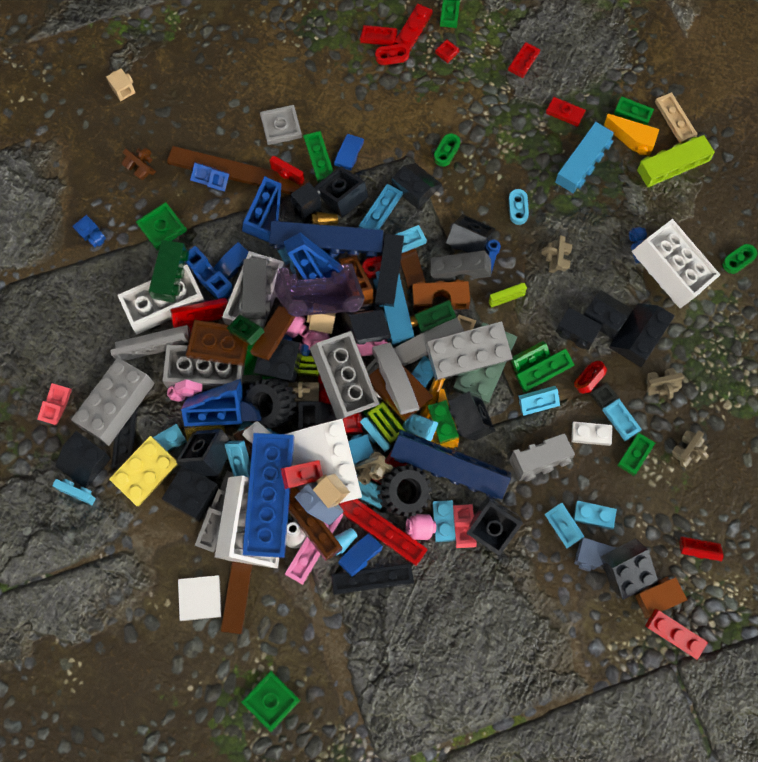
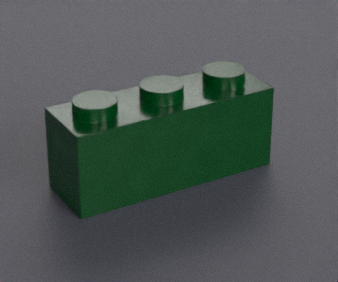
[148,240,189,302]

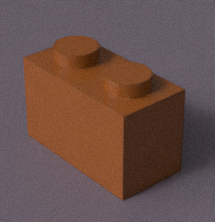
[635,577,687,619]

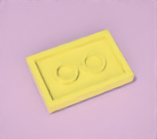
[109,436,178,506]

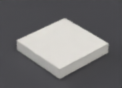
[178,575,222,621]

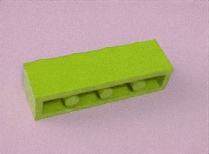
[637,135,715,188]

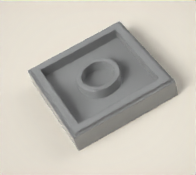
[260,105,302,145]

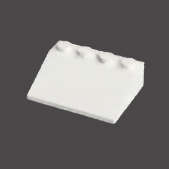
[632,219,720,308]
[285,419,362,503]
[215,476,279,568]

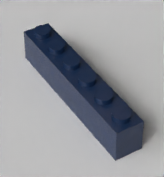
[269,221,383,257]
[390,429,511,500]

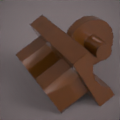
[121,148,156,180]

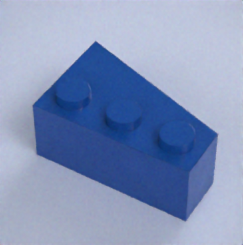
[242,177,281,243]
[283,233,346,294]
[181,379,244,426]

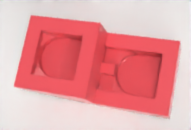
[37,383,72,425]
[453,504,477,548]

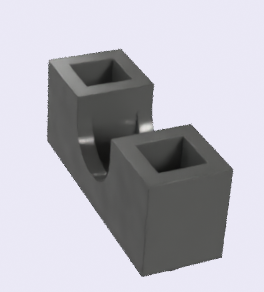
[431,250,491,282]

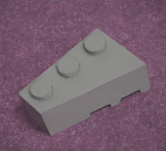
[509,434,575,482]

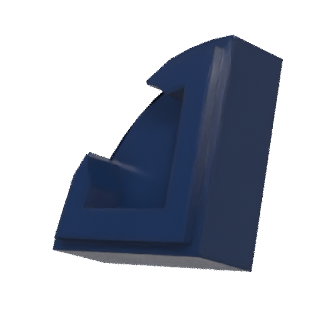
[240,401,262,421]

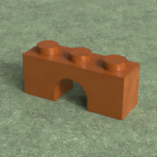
[412,280,470,312]

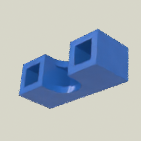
[184,246,233,300]

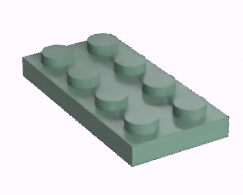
[453,322,517,404]

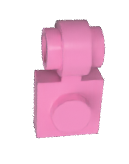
[167,379,202,402]

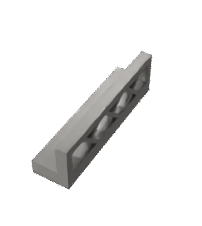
[111,325,191,361]

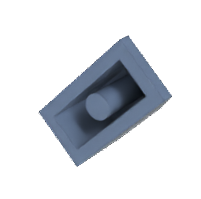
[295,482,344,525]
[574,538,616,571]

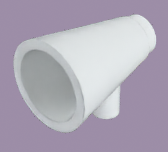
[286,520,307,548]

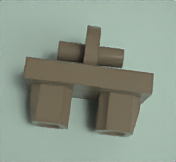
[541,235,572,273]
[646,368,684,399]
[288,382,319,403]
[672,430,709,469]
[355,452,393,485]

